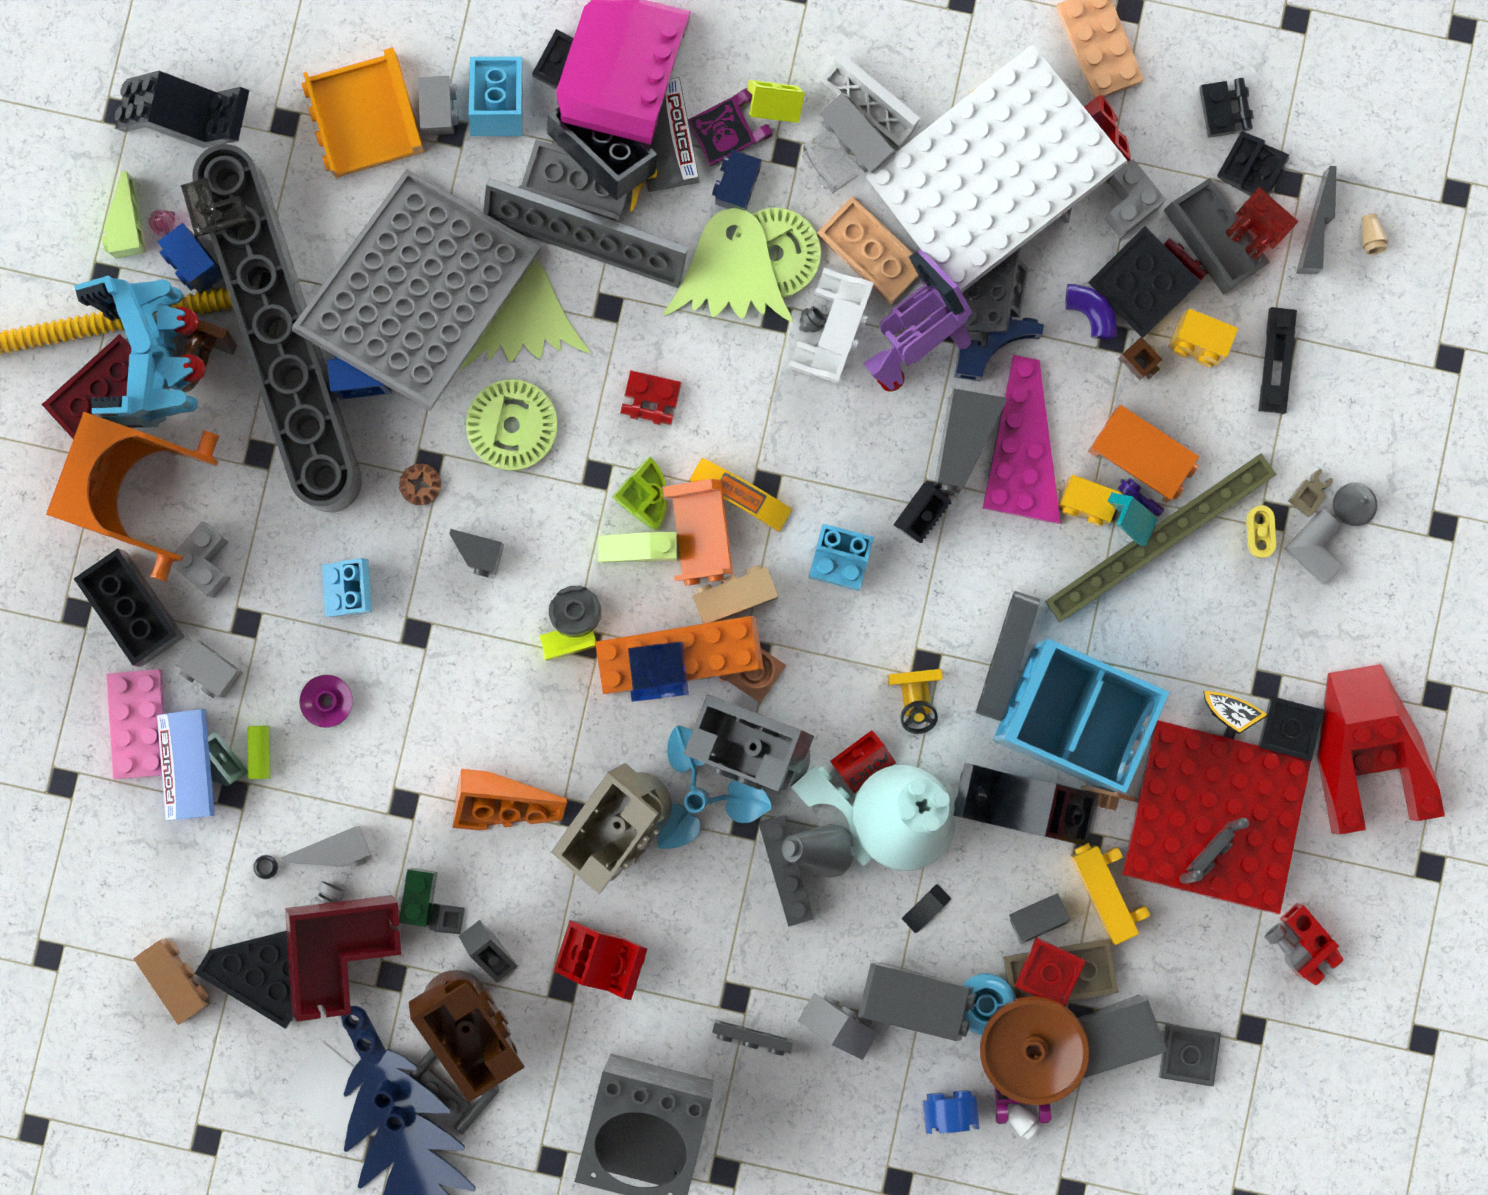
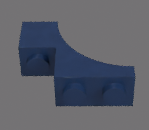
[954,315,1044,382]

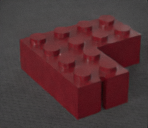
[285,895,401,1022]

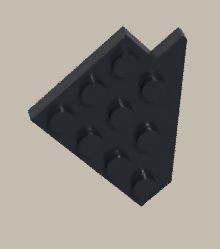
[194,931,294,1029]

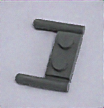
[1179,818,1249,884]
[410,1049,499,1135]

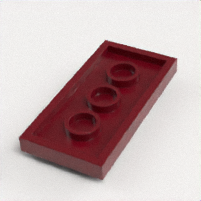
[41,334,132,439]

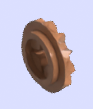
[399,464,441,505]

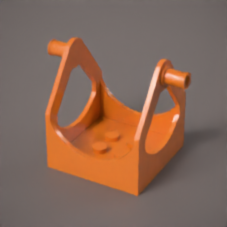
[46,412,220,582]

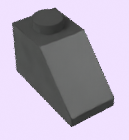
[449,529,504,578]
[459,920,518,982]

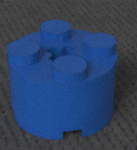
[922,1090,980,1134]

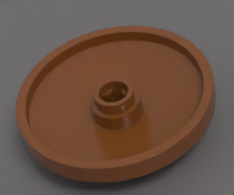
[980,996,1089,1105]

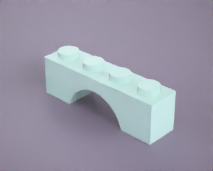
[791,766,872,866]

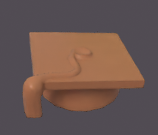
[718,648,786,703]

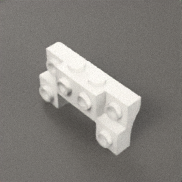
[789,268,874,383]

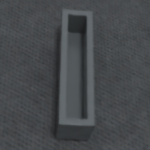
[758,815,814,927]

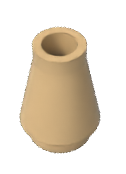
[1361,214,1389,255]

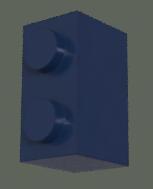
[712,150,762,211]

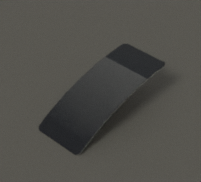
[902,884,951,933]

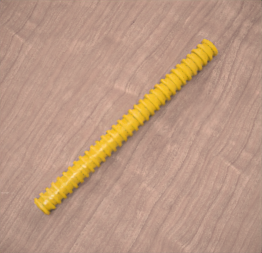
[0,287,234,355]

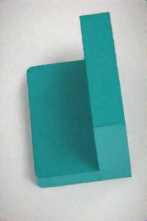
[1107,492,1158,546]

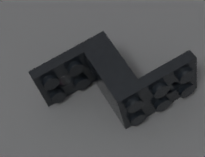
[115,70,250,148]
[953,763,1098,845]

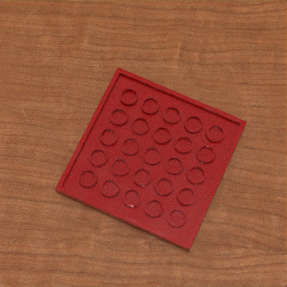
[1122,720,1311,915]

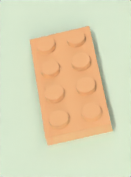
[1056,0,1144,99]

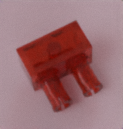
[1226,187,1299,260]

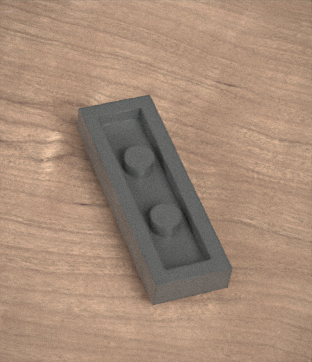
[712,1019,793,1056]

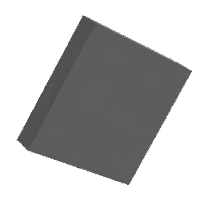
[1159,1024,1221,1087]

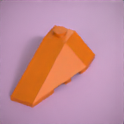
[453,769,567,830]

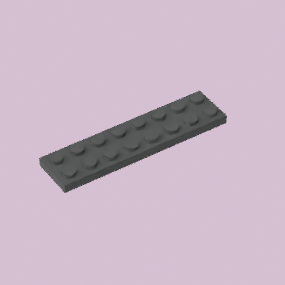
[483,178,688,288]

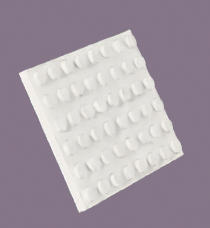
[866,44,1128,293]

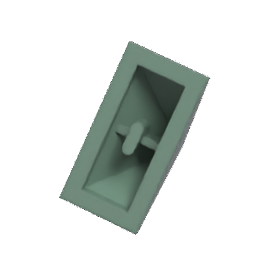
[208,731,248,786]

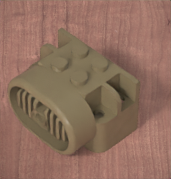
[551,763,672,894]

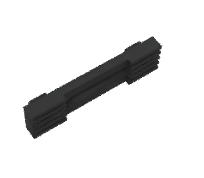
[1258,307,1297,414]

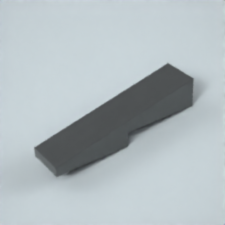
[1296,166,1337,274]

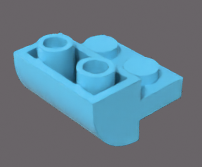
[809,524,874,591]
[322,558,372,617]

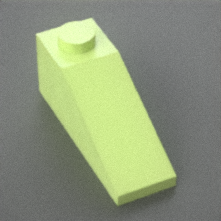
[102,171,146,258]
[598,532,677,562]

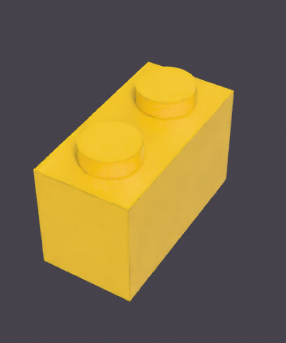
[1058,474,1121,527]

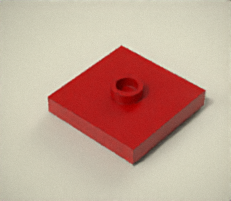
[1014,937,1086,1007]

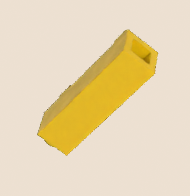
[1070,843,1151,945]

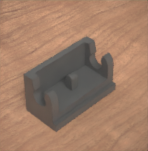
[1009,893,1070,944]

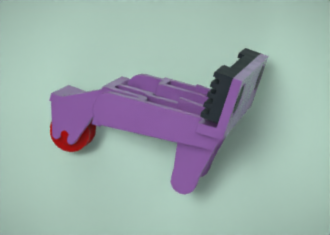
[863,249,972,392]

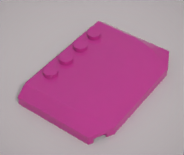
[556,0,691,144]

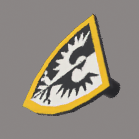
[1203,690,1268,739]

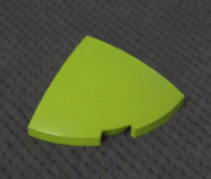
[612,456,668,531]

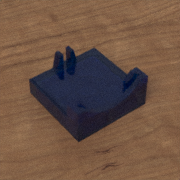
[628,642,689,702]

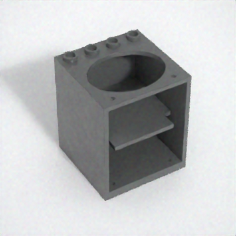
[574,1054,714,1195]

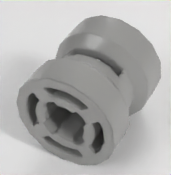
[310,881,345,905]

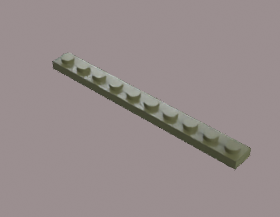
[1045,453,1276,623]

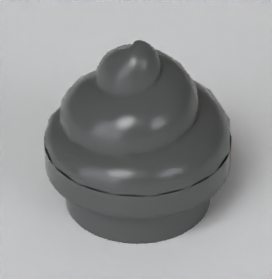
[799,306,826,333]

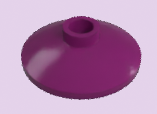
[299,675,353,728]

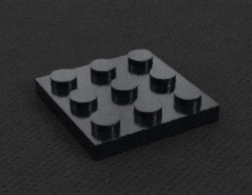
[1088,226,1200,338]

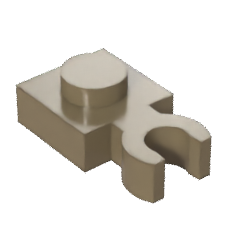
[1288,469,1333,517]

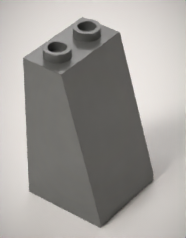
[934,388,1007,496]
[858,962,976,1041]
[1077,994,1167,1078]

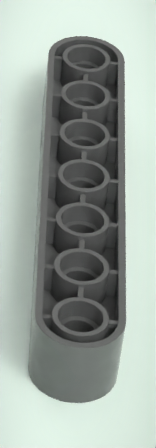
[192,144,362,512]

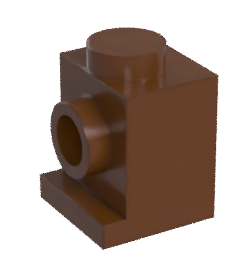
[1118,337,1163,380]

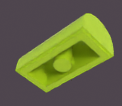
[247,725,271,779]

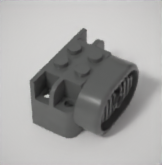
[684,694,814,792]

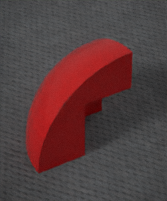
[1084,94,1131,162]

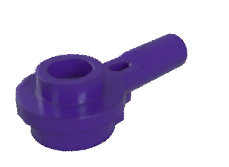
[1118,478,1164,517]

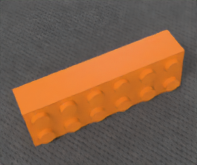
[595,616,764,694]

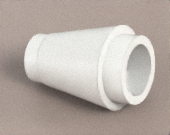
[1007,1104,1042,1140]

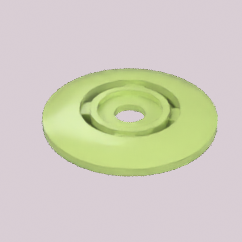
[732,208,821,298]
[466,379,558,471]

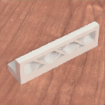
[820,52,920,148]

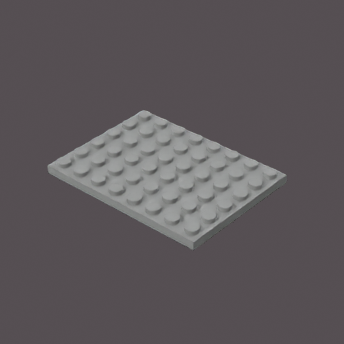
[292,169,541,411]

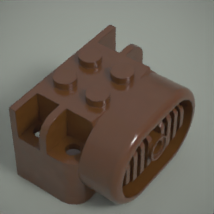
[409,970,525,1102]

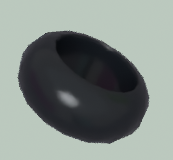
[253,855,278,880]

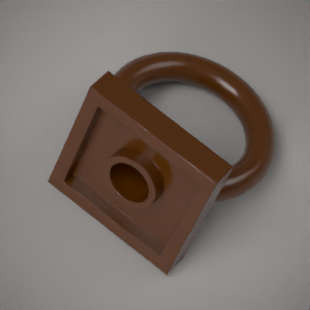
[181,319,237,392]

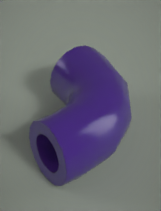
[1065,284,1117,339]

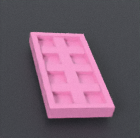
[106,669,165,779]

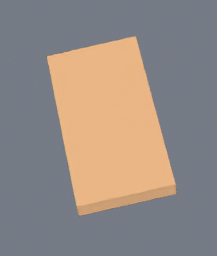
[817,196,919,306]

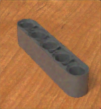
[976,591,1040,721]

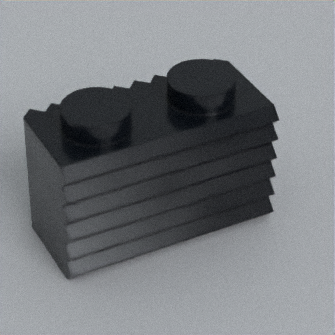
[893,483,951,543]

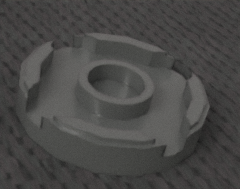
[549,586,602,637]

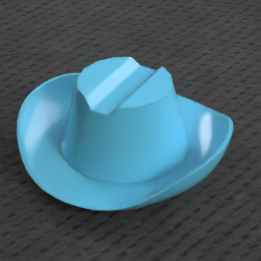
[964,973,1017,1035]

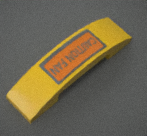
[689,458,793,532]

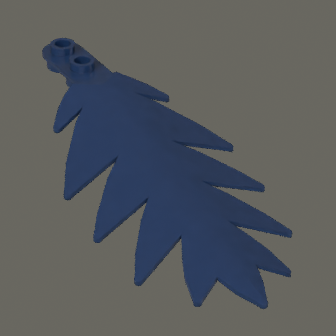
[341,1006,476,1195]

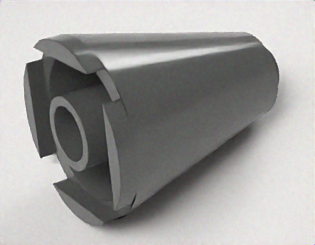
[782,824,854,877]

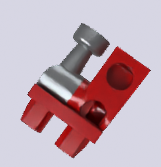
[1264,903,1344,986]

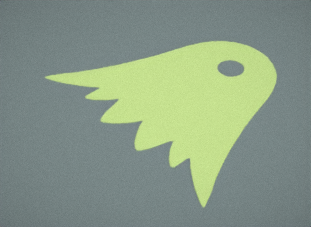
[663,208,793,322]
[460,259,591,370]

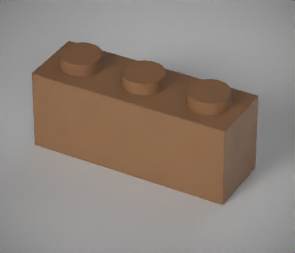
[133,938,211,1025]

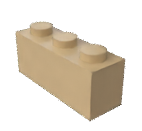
[693,565,778,624]

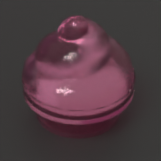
[148,209,175,236]

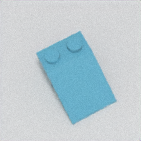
[468,57,523,136]

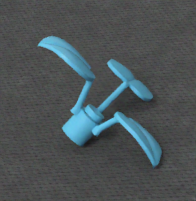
[657,725,772,849]

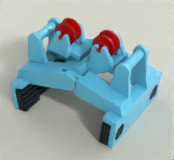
[74,276,205,428]

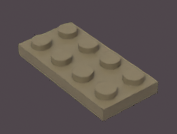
[1003,939,1119,1001]

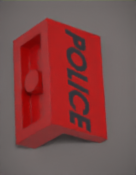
[830,730,896,794]

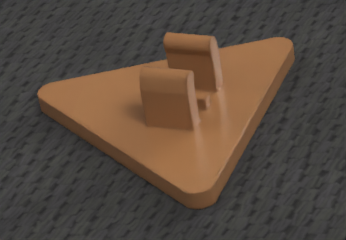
[1081,786,1138,811]

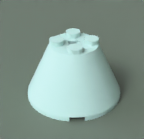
[852,765,956,871]

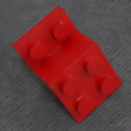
[553,920,648,1000]

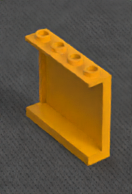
[301,47,425,178]

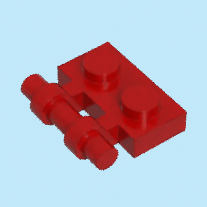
[620,370,682,425]

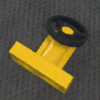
[887,669,943,734]

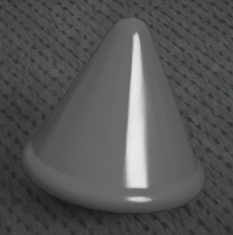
[1333,483,1377,526]

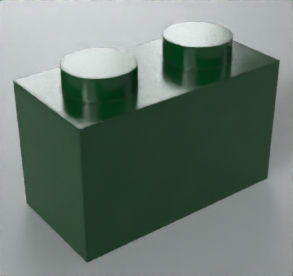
[399,868,438,927]

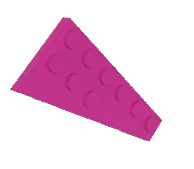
[982,355,1061,524]

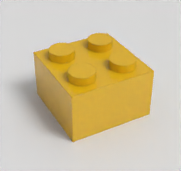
[1168,308,1239,368]

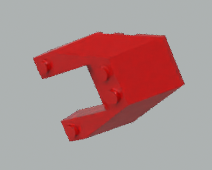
[1317,664,1445,835]

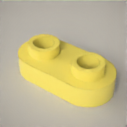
[1246,505,1276,559]

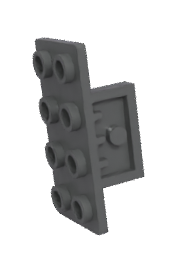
[963,247,1028,333]

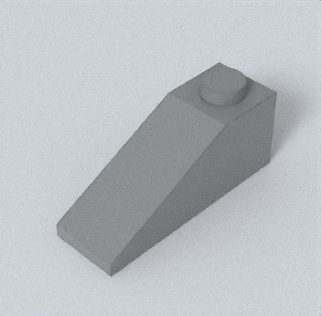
[281,826,371,869]

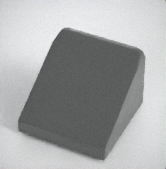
[429,903,465,934]

